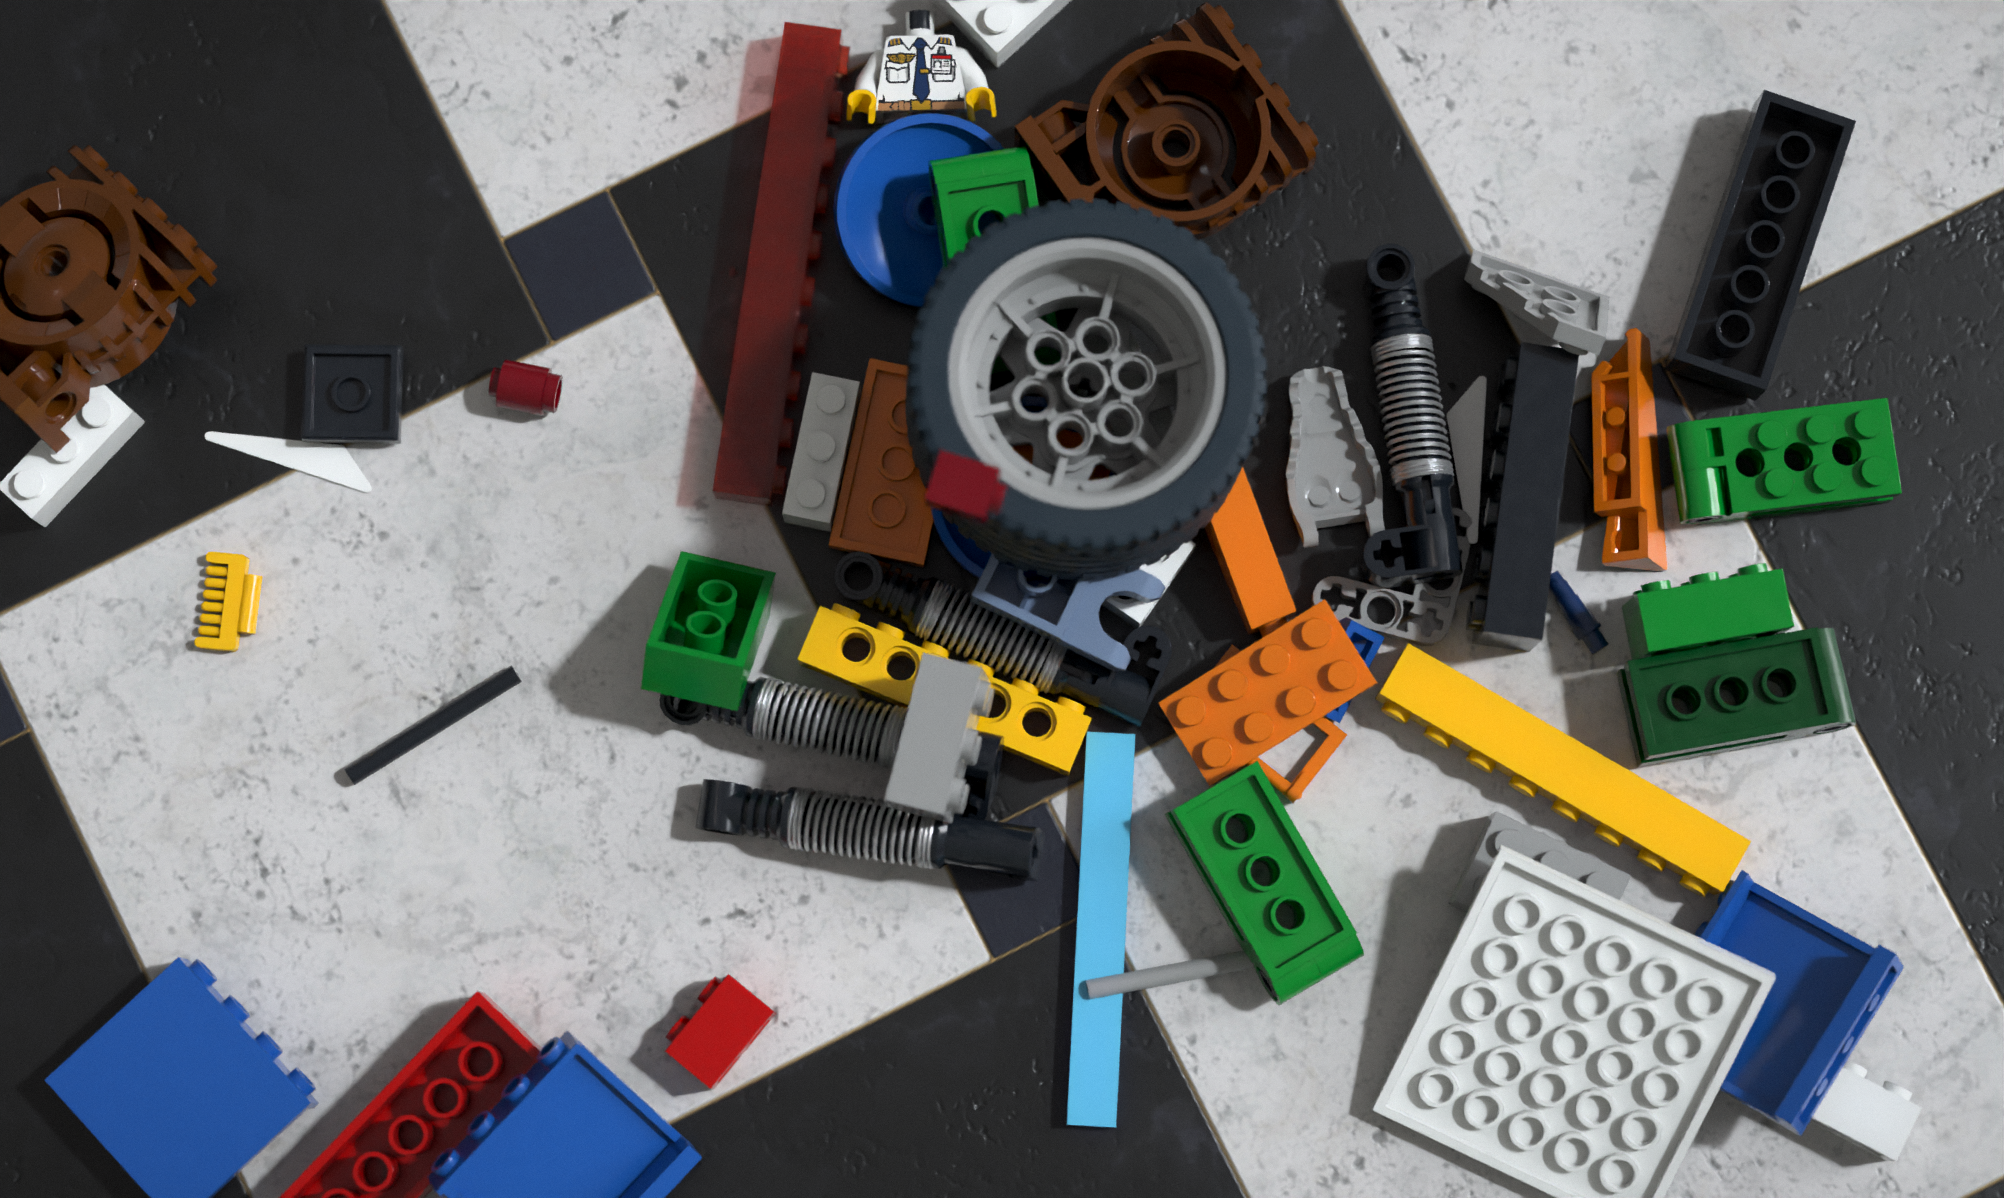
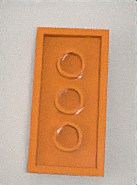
[829,358,934,568]
[1158,599,1377,786]

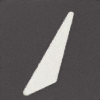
[1447,376,1487,544]
[205,431,372,493]

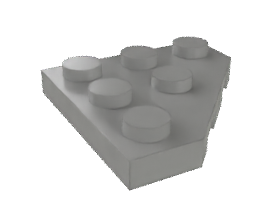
[1464,249,1609,355]

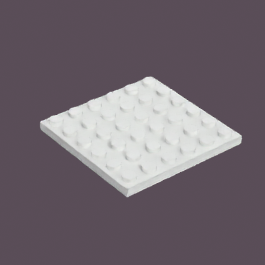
[1372,845,1776,1198]

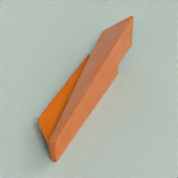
[1591,328,1667,571]

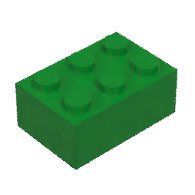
[641,551,776,711]
[1622,563,1794,660]

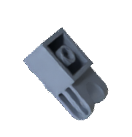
[970,553,1165,671]

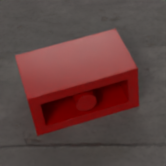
[665,974,776,1090]

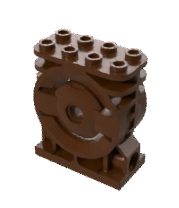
[1014,2,1319,240]
[0,145,218,453]

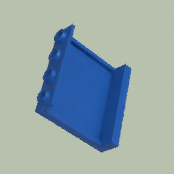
[1694,870,1904,1136]
[45,957,319,1198]
[428,1030,702,1198]

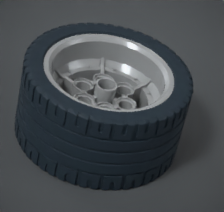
[905,199,1267,580]

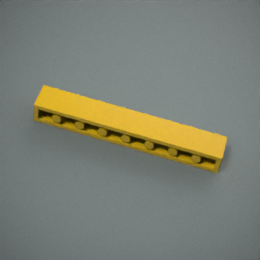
[1375,643,1751,897]

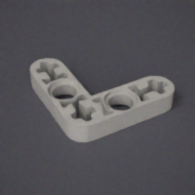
[1311,508,1473,646]

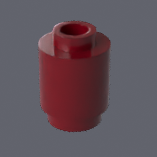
[489,360,563,416]

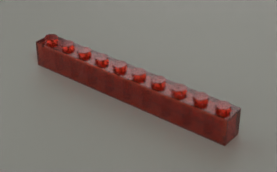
[712,22,851,507]

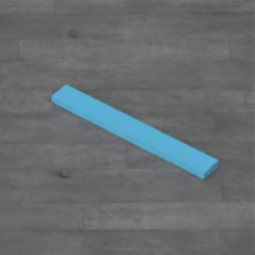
[1066,732,1135,1128]

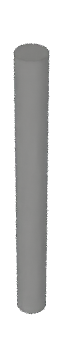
[1085,950,1255,1000]

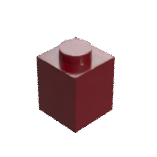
[924,450,1008,525]

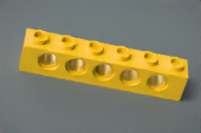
[797,603,1092,776]

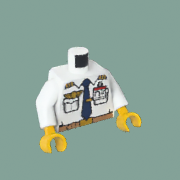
[846,10,997,124]

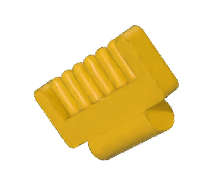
[194,552,263,652]

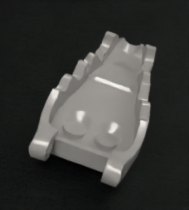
[1286,366,1385,548]

